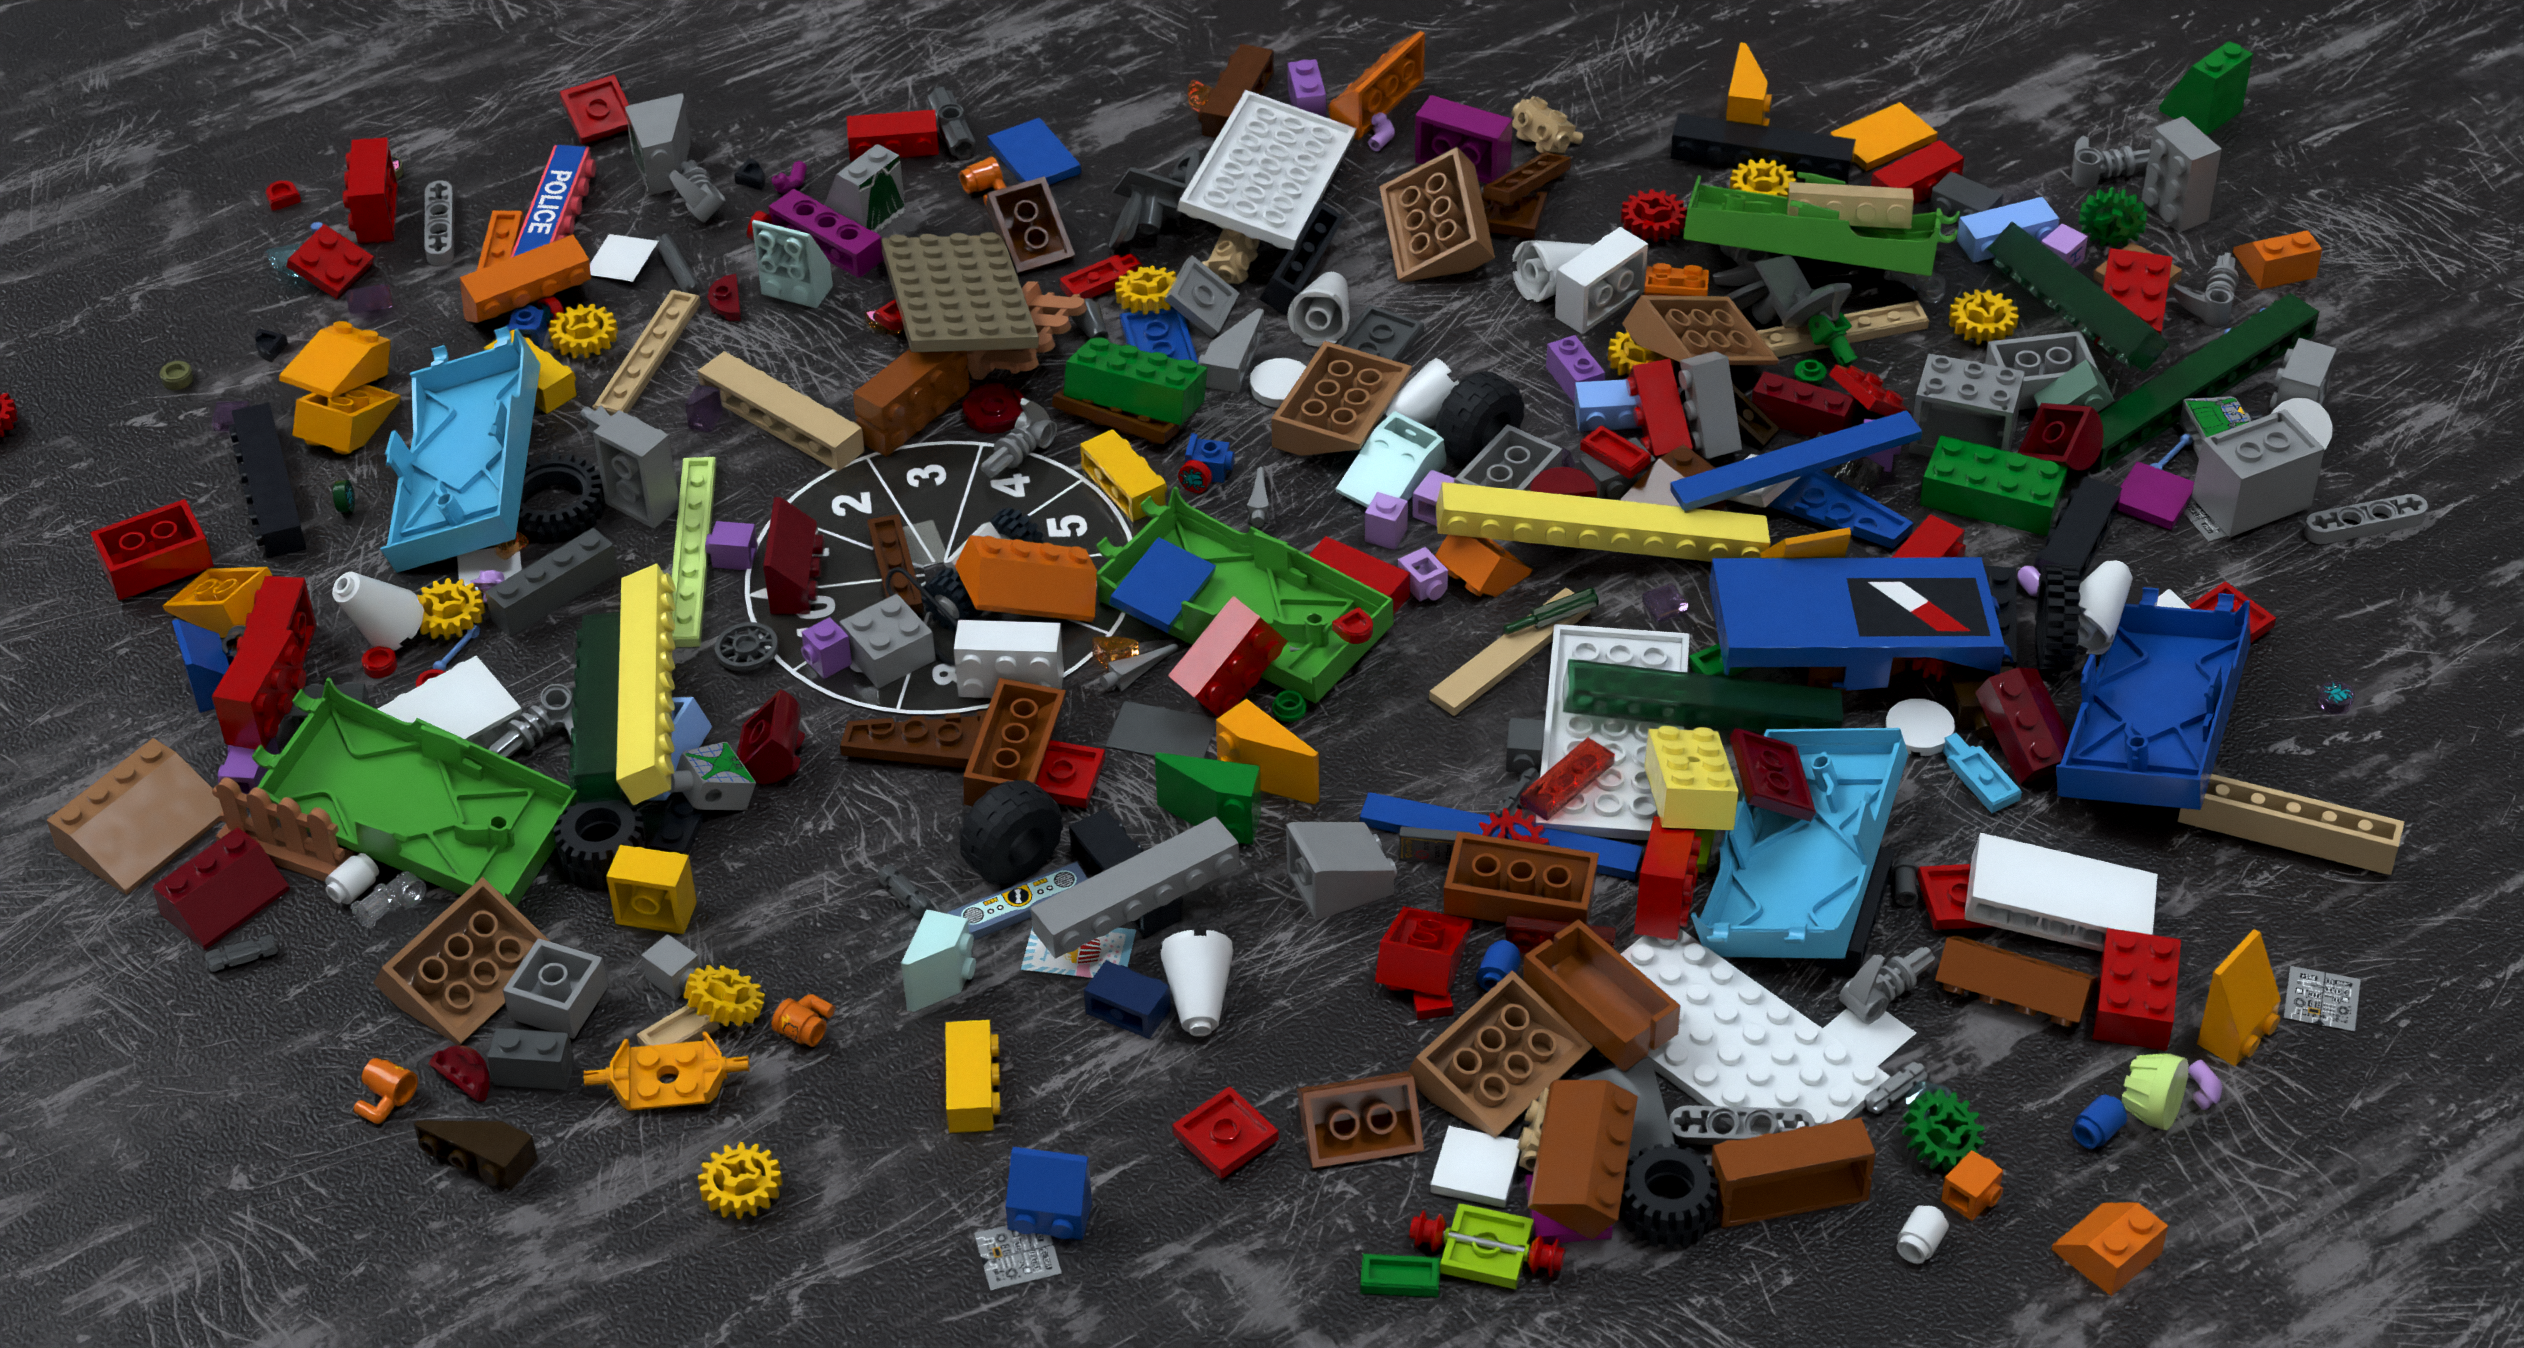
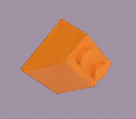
[2233,231,2322,290]
[1435,535,1533,597]
[2051,1202,2168,1296]

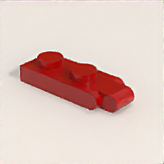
[1059,254,1143,299]

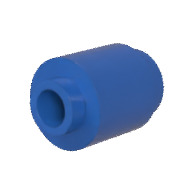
[1476,940,1521,992]
[2072,1095,2127,1149]

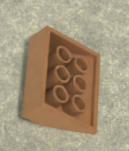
[1379,147,1495,283]
[1622,295,1779,365]
[1271,341,1412,456]
[47,738,223,895]
[373,877,550,1045]
[1408,970,1593,1138]

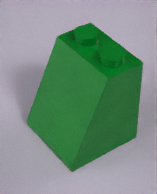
[2158,41,2253,136]

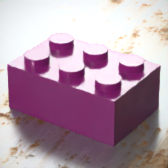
[1415,95,1513,184]

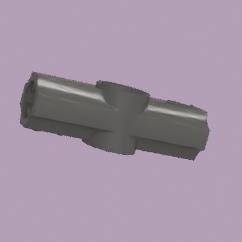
[927,86,976,160]

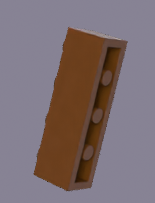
[1198,44,1274,138]

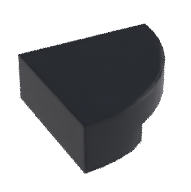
[734,158,765,190]
[255,328,288,362]

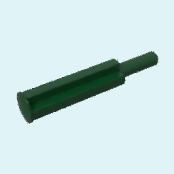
[1503,587,1599,635]

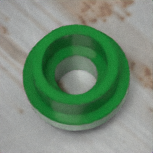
[1794,359,1826,386]
[1272,690,1307,722]

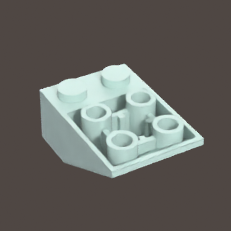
[752,220,833,308]
[1336,411,1446,508]

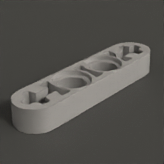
[424,181,454,266]
[2304,494,2428,544]
[1669,1105,1817,1145]

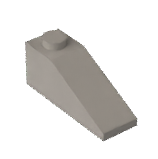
[1198,308,1264,393]

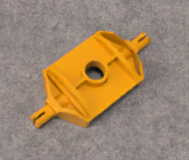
[584,1032,750,1111]

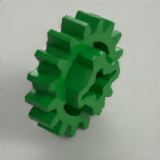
[2078,187,2148,248]
[1902,1089,1984,1172]

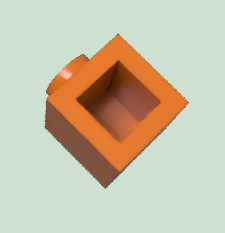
[1941,1150,2003,1221]

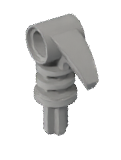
[2071,136,2150,188]
[669,160,726,223]
[1713,245,1771,286]
[2173,252,2239,327]
[981,398,1057,478]
[488,684,582,758]
[1839,947,1935,1024]

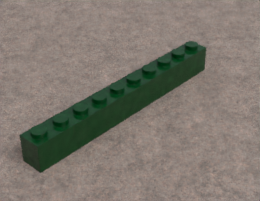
[2090,293,2320,473]

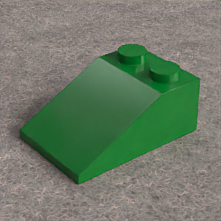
[1155,752,1261,844]

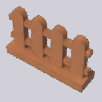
[967,281,1087,380]
[212,777,355,881]

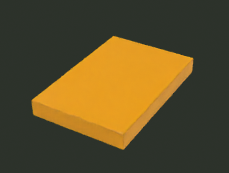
[1830,102,1938,171]

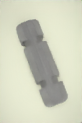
[1864,1062,1928,1114]

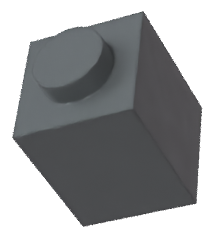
[1506,718,1545,773]

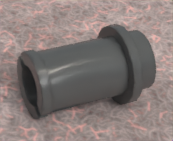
[222,625,246,656]
[1891,858,1919,906]

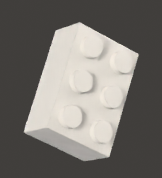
[1555,227,1648,334]
[954,620,1064,698]

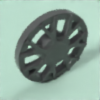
[715,622,778,672]

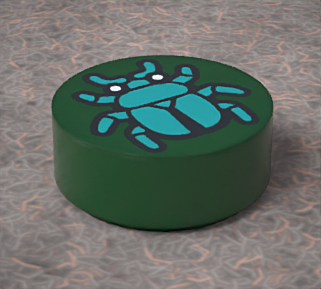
[333,480,355,513]

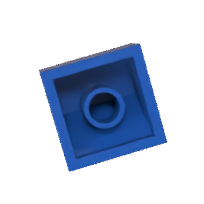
[172,619,234,713]
[1005,1147,1092,1240]

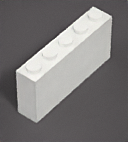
[377,656,522,749]
[1964,833,2158,952]

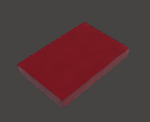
[1729,728,1816,822]

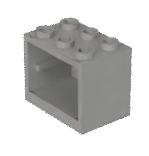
[1909,353,2025,457]
[2192,409,2324,537]

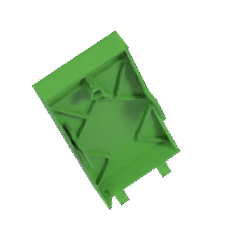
[1683,172,1960,276]
[1096,487,1393,703]
[252,677,578,908]

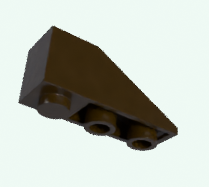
[414,1120,538,1191]

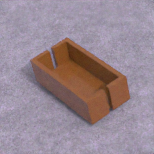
[853,349,970,457]
[1523,919,1681,1072]
[1711,1117,1876,1228]

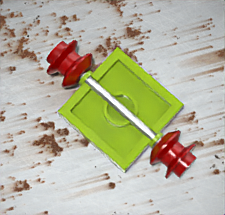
[1409,1203,1566,1289]

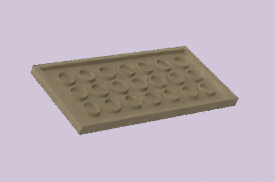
[881,232,1039,352]

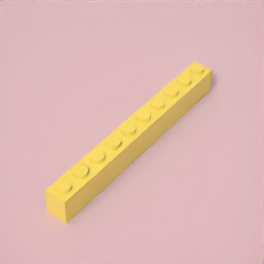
[1436,482,1770,562]
[616,563,675,805]

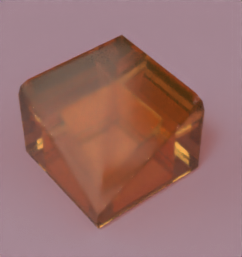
[1092,636,1139,670]

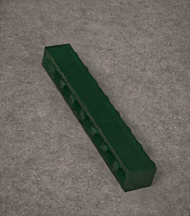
[1987,221,2170,373]
[568,612,622,804]
[1563,659,1843,736]

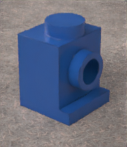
[506,306,547,350]
[1185,433,1235,483]

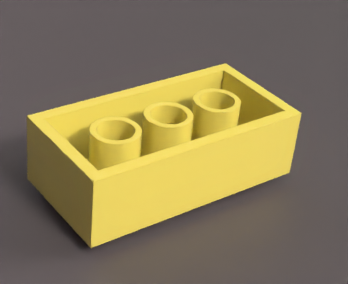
[1644,726,1739,830]

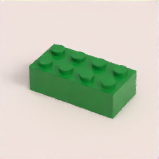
[1064,338,1208,425]
[1920,435,2068,536]

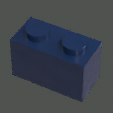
[1084,960,1171,1040]

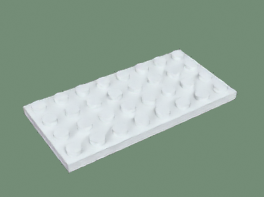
[1177,90,1357,250]
[1536,624,1690,840]
[1621,929,1890,1136]

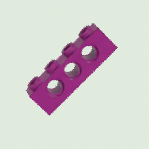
[768,189,884,278]

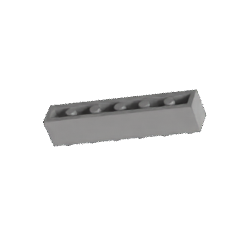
[1030,816,1240,959]

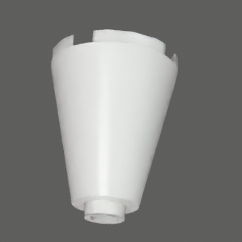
[1512,240,1592,302]
[1287,272,1350,347]
[1378,358,1459,427]
[2077,560,2133,655]
[332,572,424,651]
[1160,930,1233,1037]

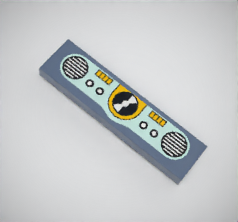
[947,862,1088,940]

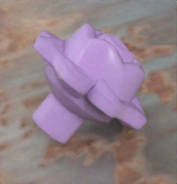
[470,570,505,603]

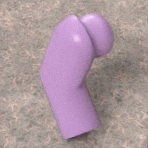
[1368,112,1395,152]
[2017,566,2041,597]
[2188,1060,2222,1110]

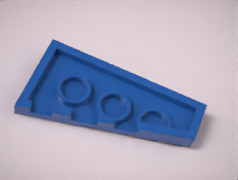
[1767,470,1914,549]

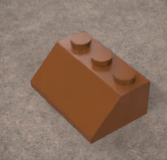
[1297,1071,1424,1168]

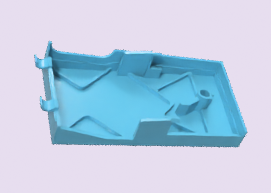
[380,326,541,573]
[1691,728,1908,959]

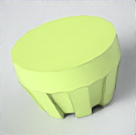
[2122,1053,2189,1130]

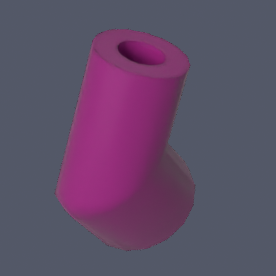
[772,161,807,194]

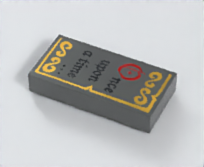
[1399,827,1472,864]

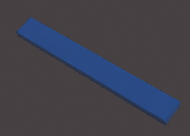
[1670,410,1922,512]
[1360,792,1643,880]

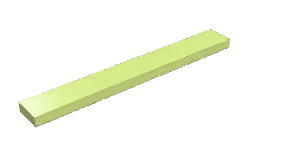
[672,457,717,648]

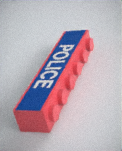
[510,145,596,258]

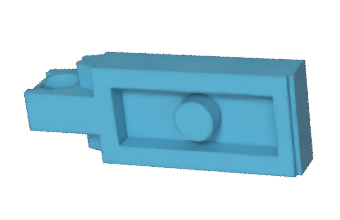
[1942,733,2022,813]

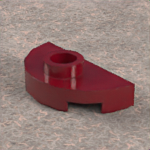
[707,273,741,321]
[428,1045,489,1101]

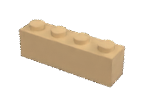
[1787,182,1913,229]

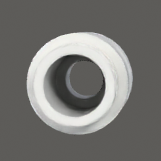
[325,853,379,904]
[1897,1206,1949,1264]

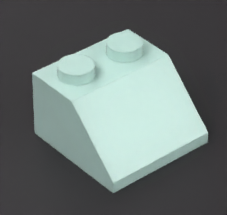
[901,909,976,1012]

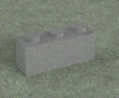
[1678,351,1742,459]

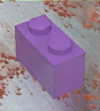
[1288,60,1326,117]

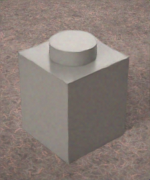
[641,934,700,1000]

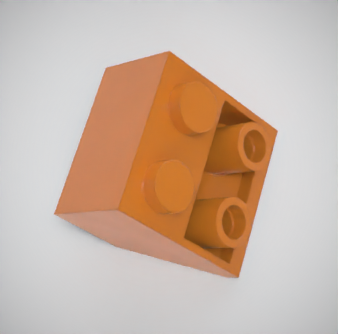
[1644,263,1709,296]

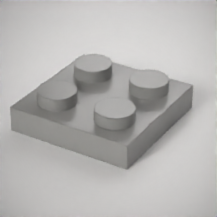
[1164,255,1239,338]

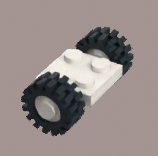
[921,507,1045,632]

